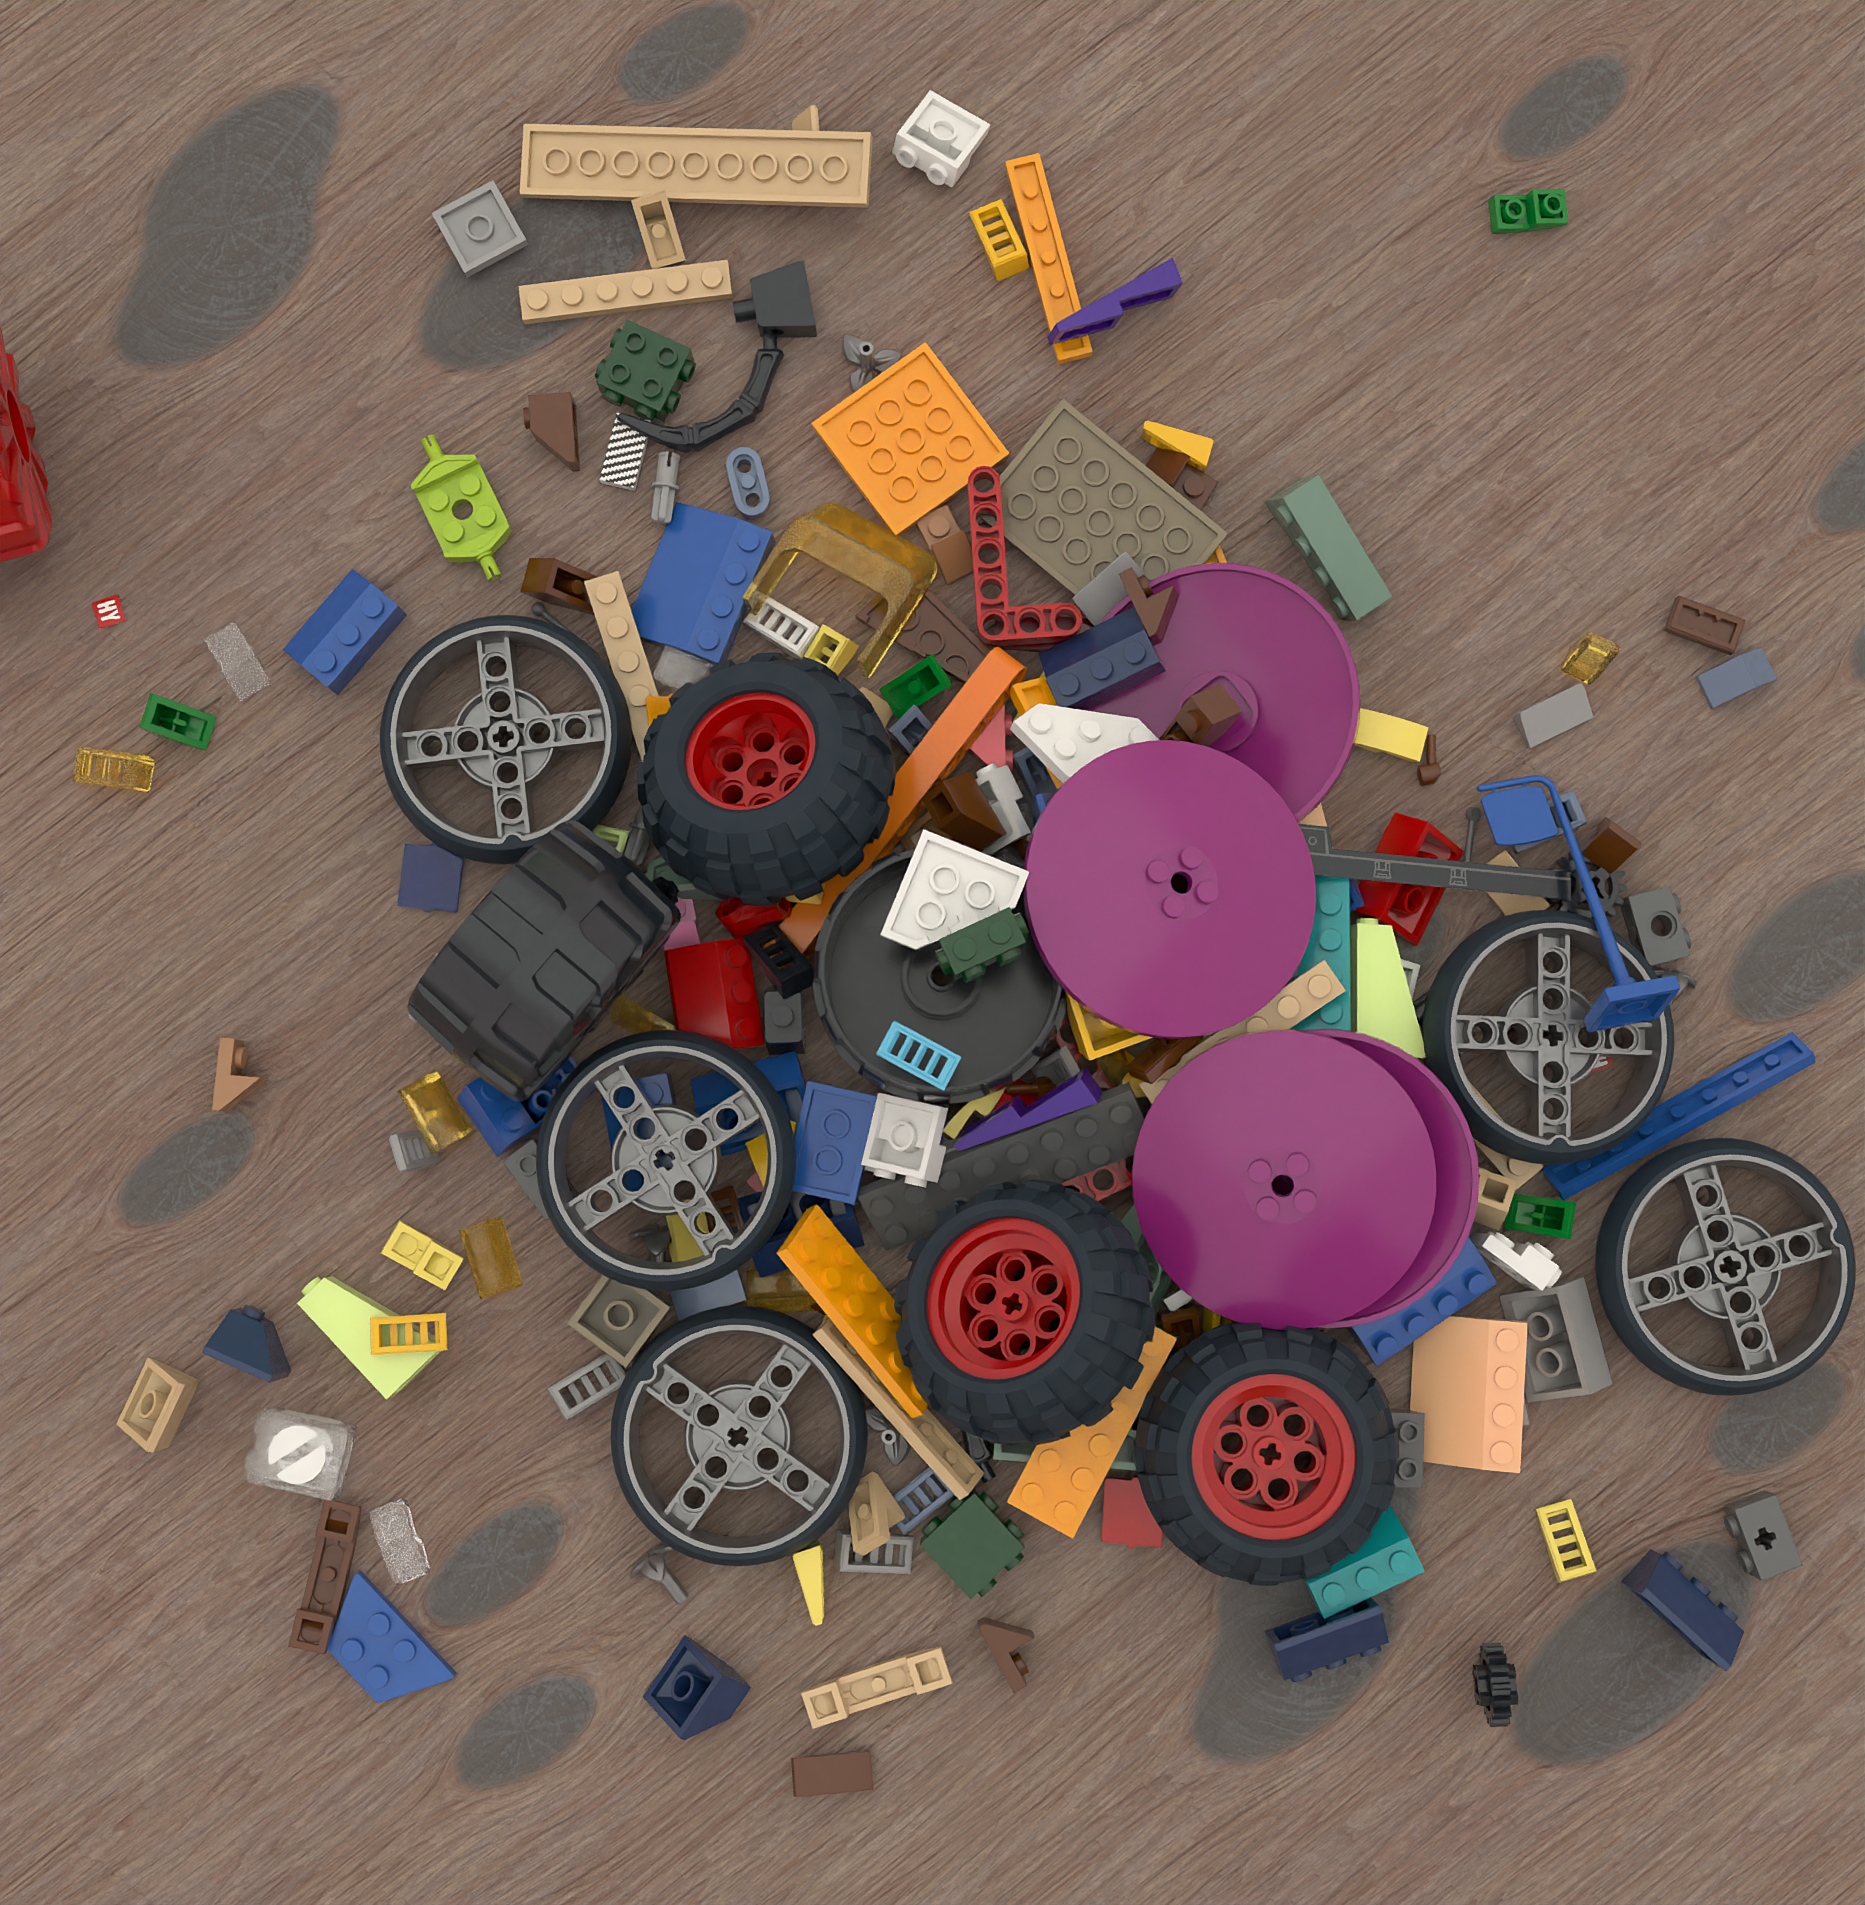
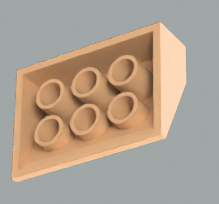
[1410,1315,1527,1473]

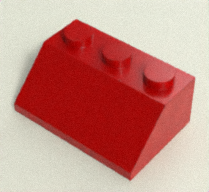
[1352,812,1464,946]
[664,938,764,1051]

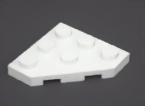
[1010,703,1159,783]
[880,829,1029,950]

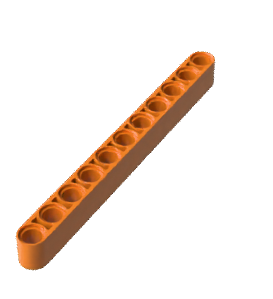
[763,647,1027,969]

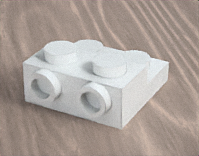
[892,90,990,187]
[964,763,1031,856]
[861,1093,948,1188]
[1471,1231,1562,1291]

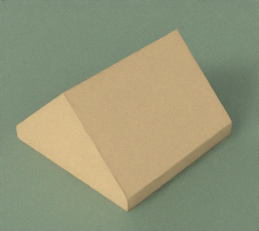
[116,1358,200,1453]

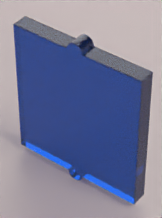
[397,843,464,913]

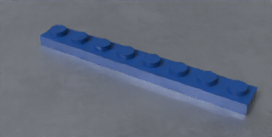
[1542,1032,1816,1201]

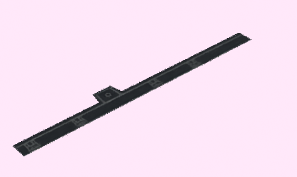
[1299,824,1571,900]

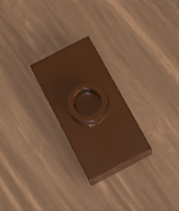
[1663,595,1746,655]
[1126,1035,1204,1084]

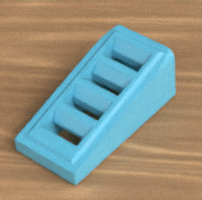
[876,1021,962,1091]

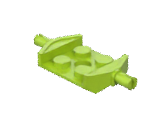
[410,435,512,582]

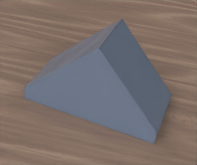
[1696,648,1777,709]
[889,705,933,757]
[1013,747,1057,802]

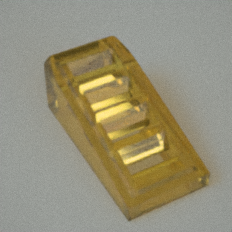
[1561,632,1621,684]
[72,747,155,793]

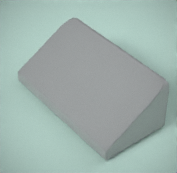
[1072,551,1150,626]
[1513,683,1594,749]

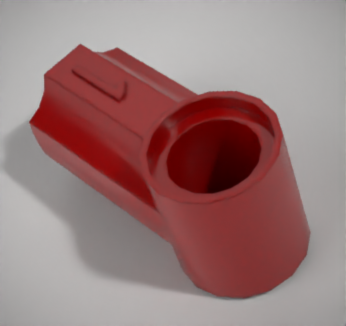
[715,897,792,939]

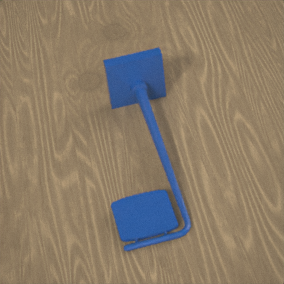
[1477,775,1681,1032]

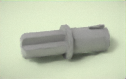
[651,452,681,524]

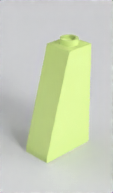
[1350,918,1426,1060]
[297,1276,441,1400]

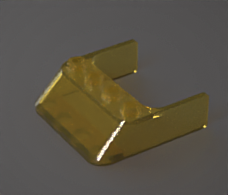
[743,502,937,678]

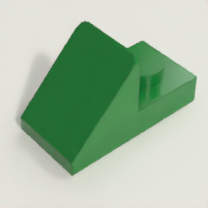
[879,654,952,719]

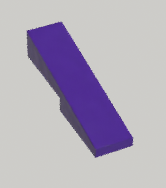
[1047,258,1183,345]
[953,1068,1103,1151]

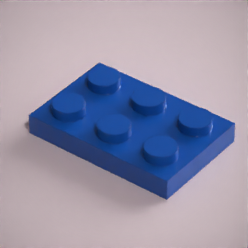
[792,1081,877,1205]

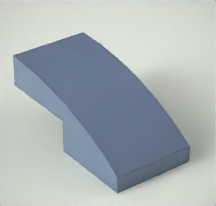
[670,1269,747,1321]

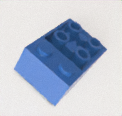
[457,1057,595,1157]

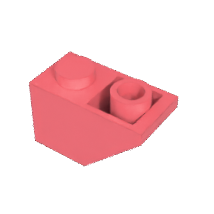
[968,704,1013,771]

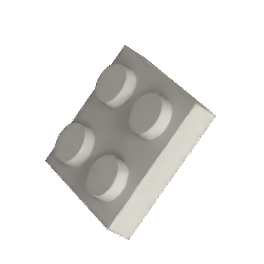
[431,180,528,278]

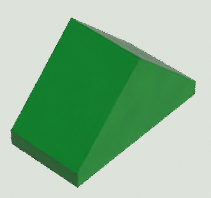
[139,693,216,751]
[1504,1194,1576,1239]

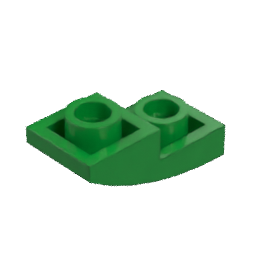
[1488,189,1568,234]

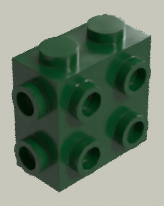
[595,320,696,422]
[935,907,1029,983]
[920,1489,1025,1599]

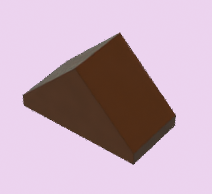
[1157,1304,1202,1359]

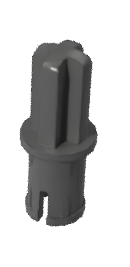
[623,804,651,866]

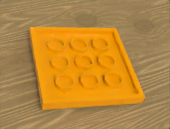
[811,342,1010,539]

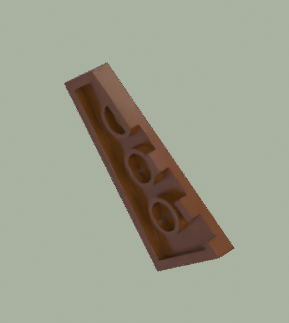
[855,567,991,684]

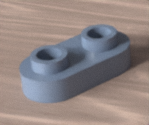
[726,447,771,519]

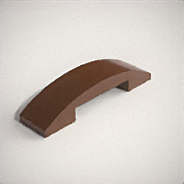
[288,1498,362,1654]

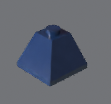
[202,1305,291,1383]
[643,1635,751,1740]

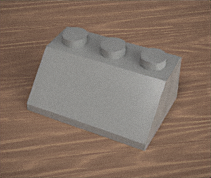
[1500,1277,1612,1403]

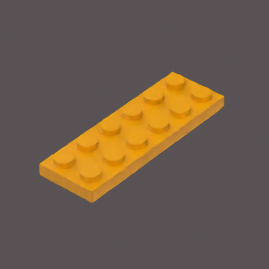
[777,1204,928,1419]
[1006,1327,1177,1539]

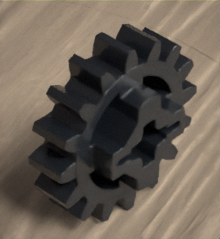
[1548,849,1627,920]
[1472,1643,1518,1727]

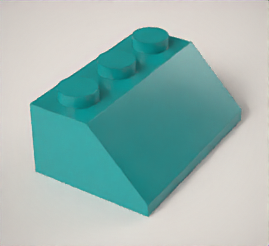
[1303,1505,1425,1619]

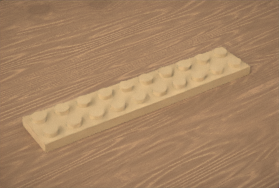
[520,124,873,208]

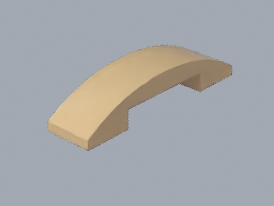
[801,1646,953,1729]

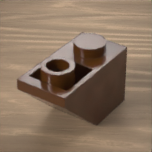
[1159,683,1242,747]
[921,771,1007,852]

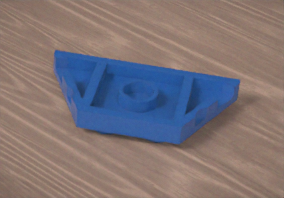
[327,1571,457,1703]

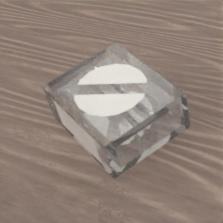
[244,1406,358,1501]

